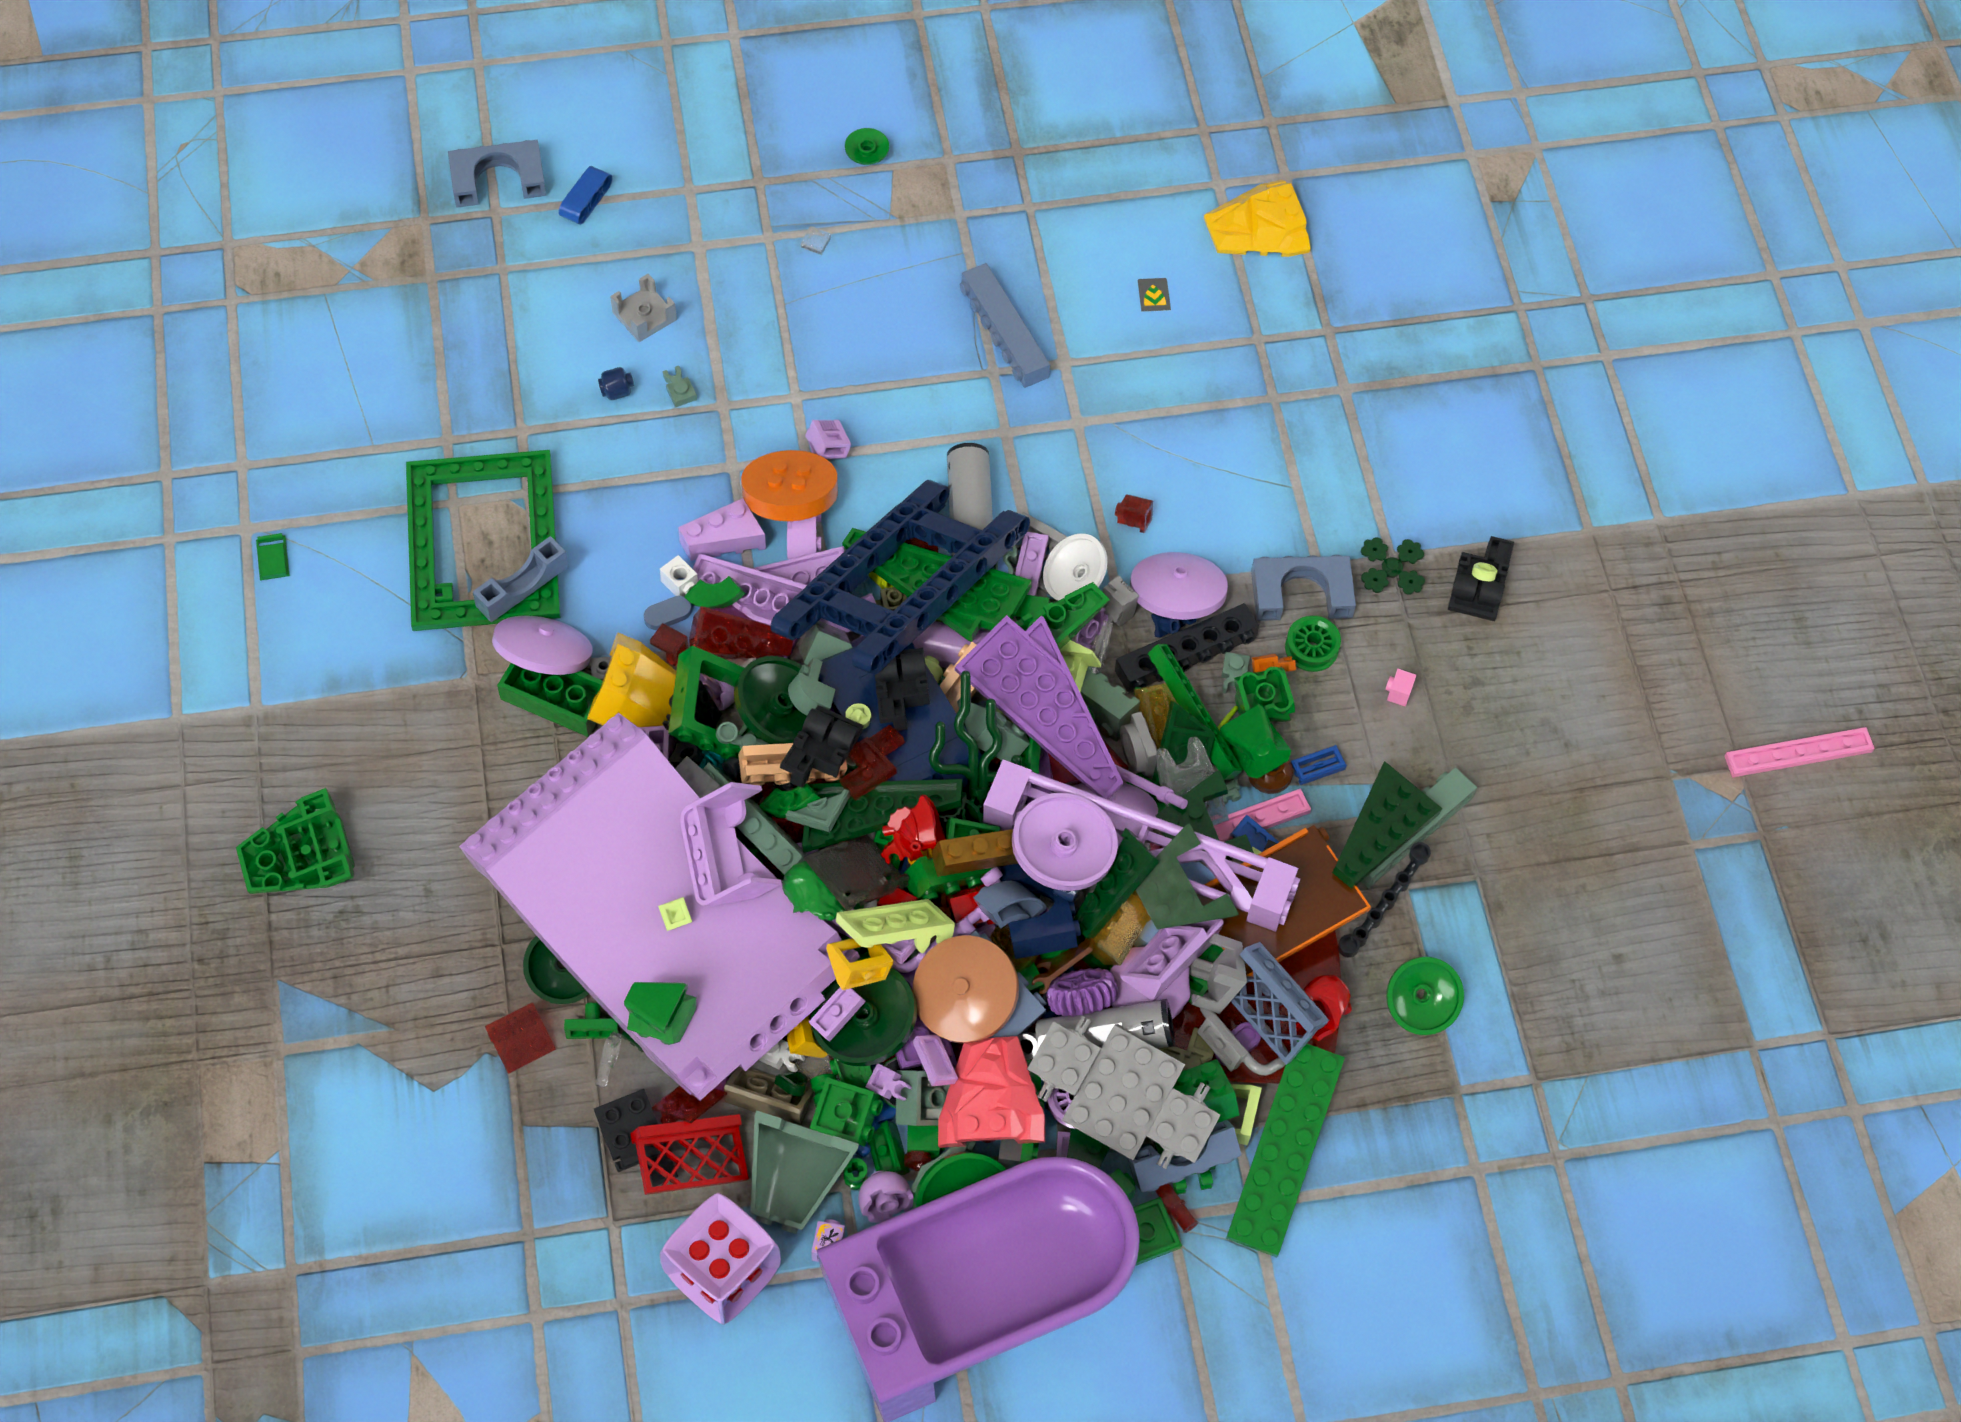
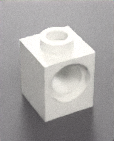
[660,555,698,596]

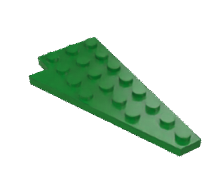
[842,528,1032,642]

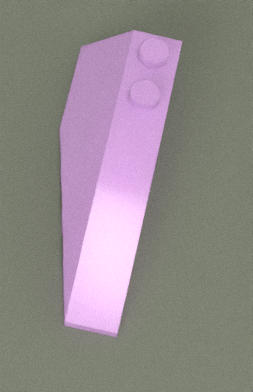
[693,553,807,626]

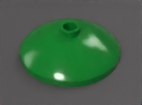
[1386,956,1464,1035]

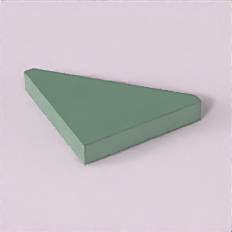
[786,789,850,832]

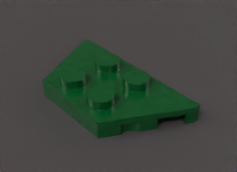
[1149,701,1215,797]

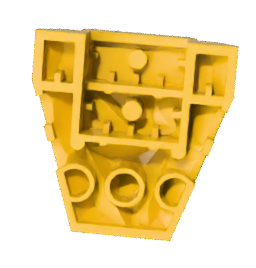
[1204,180,1310,257]

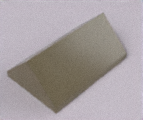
[724,1066,814,1126]

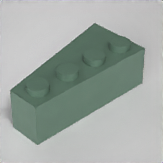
[1080,666,1140,742]

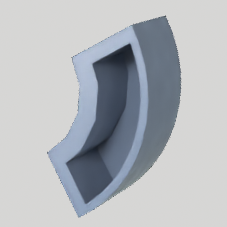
[973,881,1047,928]

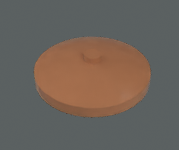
[912,935,1019,1043]

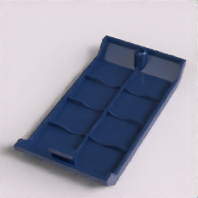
[818,636,982,789]

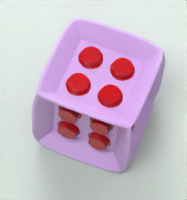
[660,1193,781,1325]

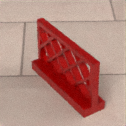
[630,1114,749,1195]

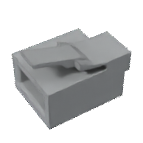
[1103,576,1139,633]

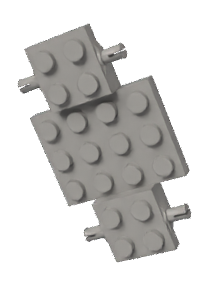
[1027,1016,1220,1169]

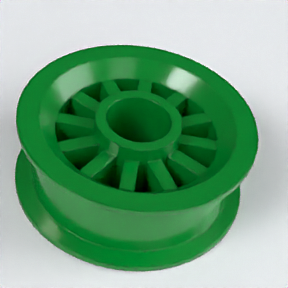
[1285,616,1341,672]

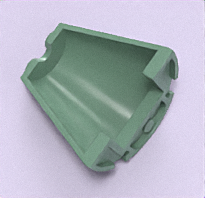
[750,1111,859,1234]

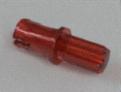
[1155,1183,1198,1233]

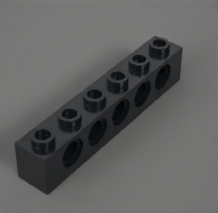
[1114,603,1259,694]

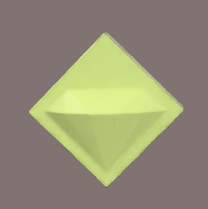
[658,897,692,931]

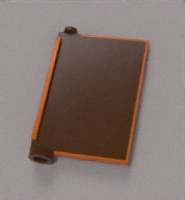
[1196,825,1371,977]

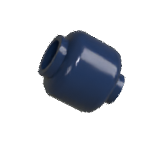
[598,367,634,400]

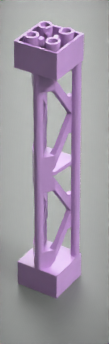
[983,760,1300,932]

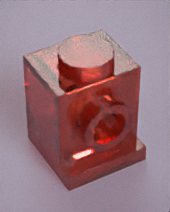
[1115,494,1153,533]

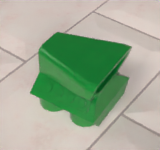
[1234,667,1295,722]
[1220,705,1291,779]
[624,982,696,1045]

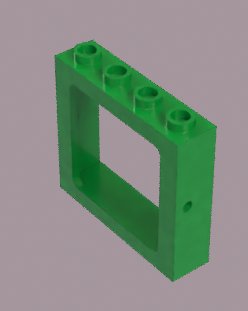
[668,645,760,759]

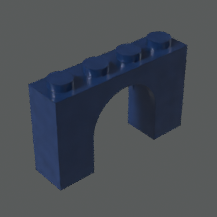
[998,863,1081,959]

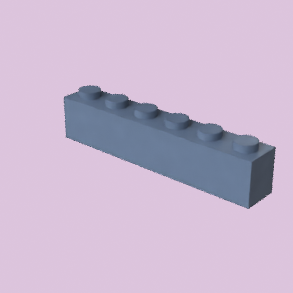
[960,263,1050,388]

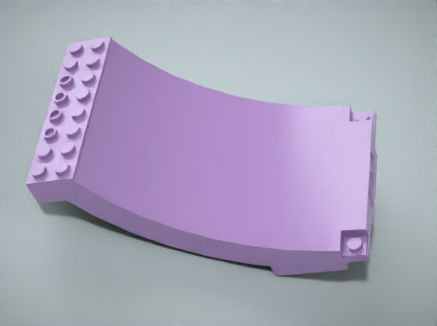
[459,713,860,1100]

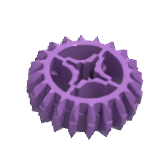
[1046,968,1118,1017]

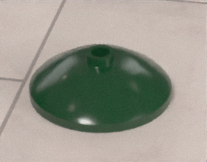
[523,935,589,1004]

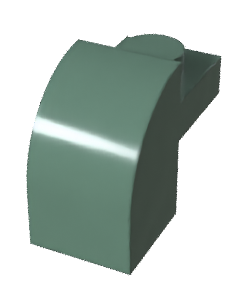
[788,658,835,715]

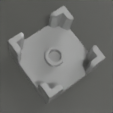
[610,274,677,342]
[1189,933,1247,1014]

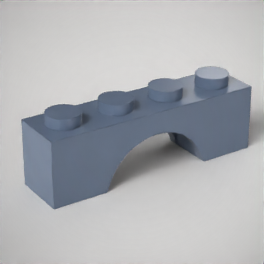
[473,536,569,622]
[1127,1120,1242,1192]

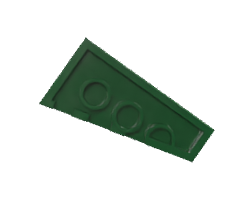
[1073,828,1160,939]

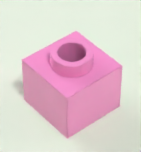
[1385,669,1416,707]

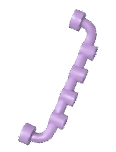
[891,866,1003,973]

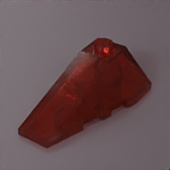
[689,606,793,659]

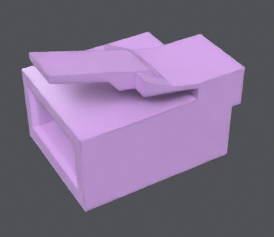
[805,420,851,459]

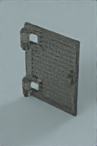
[804,834,909,911]

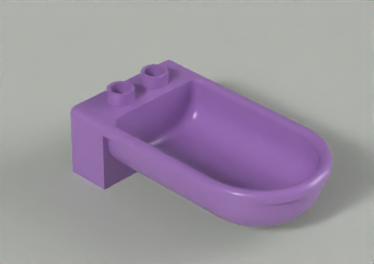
[816,1157,1139,1422]

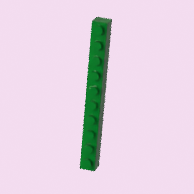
[1148,644,1243,780]

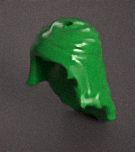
[782,861,849,921]

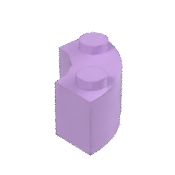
[787,514,821,559]

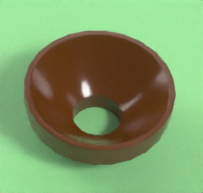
[1248,761,1293,794]

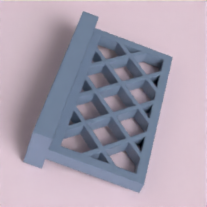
[1231,942,1329,1065]

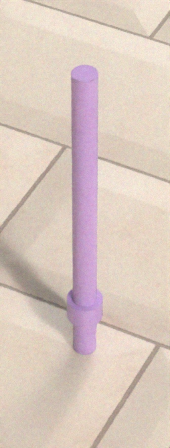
[1115,764,1188,809]

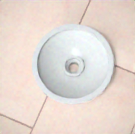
[1043,534,1108,601]

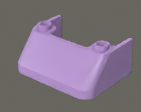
[680,782,782,906]

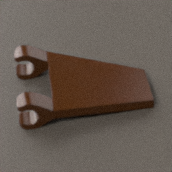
[1032,938,1095,994]

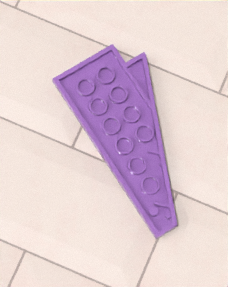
[955,615,1123,800]

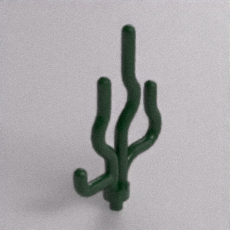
[929,670,1021,806]

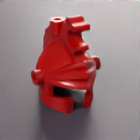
[881,795,946,864]

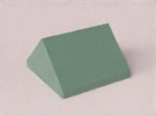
[799,621,852,665]

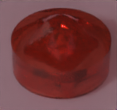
[904,1151,931,1171]

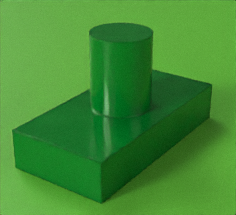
[564,1003,620,1039]

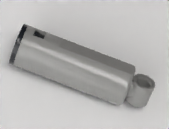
[947,443,993,557]
[1018,999,1175,1060]

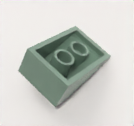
[957,698,1030,762]

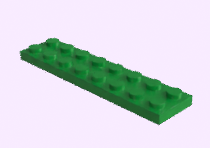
[1226,1040,1345,1258]

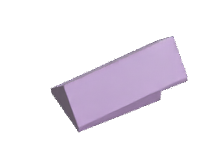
[1120,919,1224,1001]

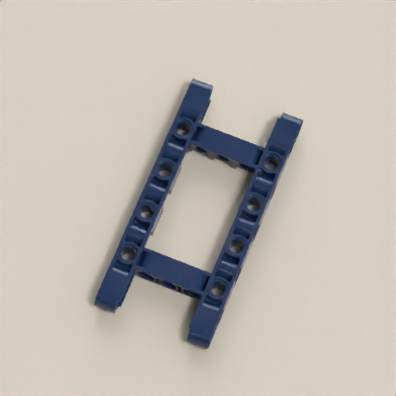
[771,480,1030,675]

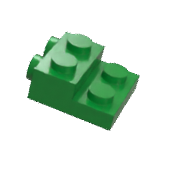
[809,1077,883,1147]

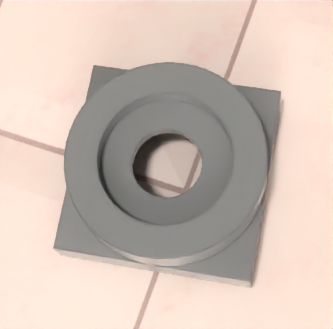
[1120,712,1158,779]

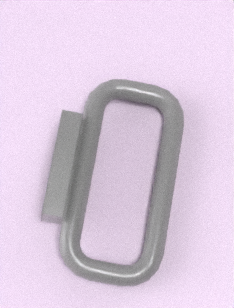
[1197,992,1288,1076]

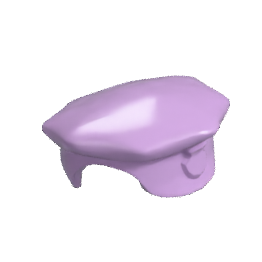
[1110,947,1190,1019]

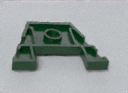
[1156,770,1254,862]
[1136,823,1239,929]

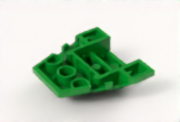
[236,788,355,894]

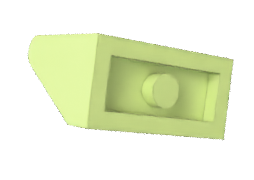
[1231,1084,1262,1146]

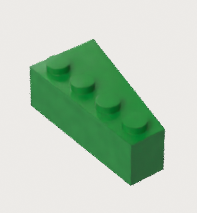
[902,856,994,901]

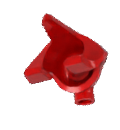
[1288,975,1352,1041]

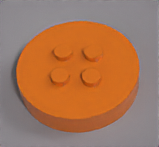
[741,450,838,521]

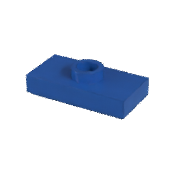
[1230,815,1279,852]

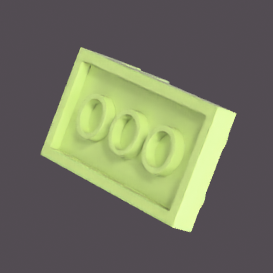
[836,899,955,953]

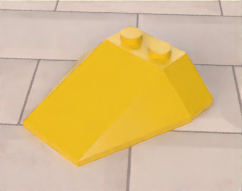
[587,632,676,727]

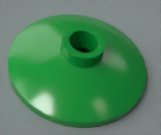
[845,128,889,165]

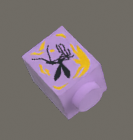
[811,1220,845,1262]

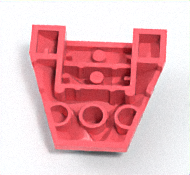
[938,1036,1045,1148]

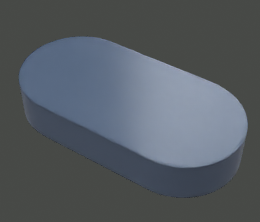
[644,596,691,630]

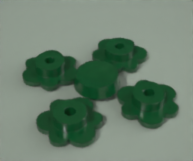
[1361,537,1425,595]

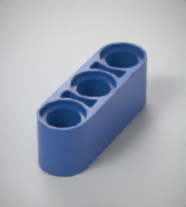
[559,166,612,225]

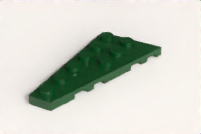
[802,779,963,853]

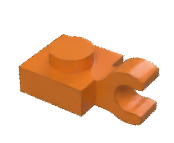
[1252,654,1296,673]

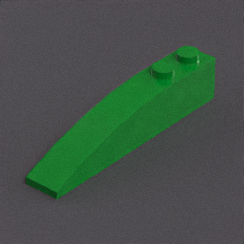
[1015,582,1110,650]

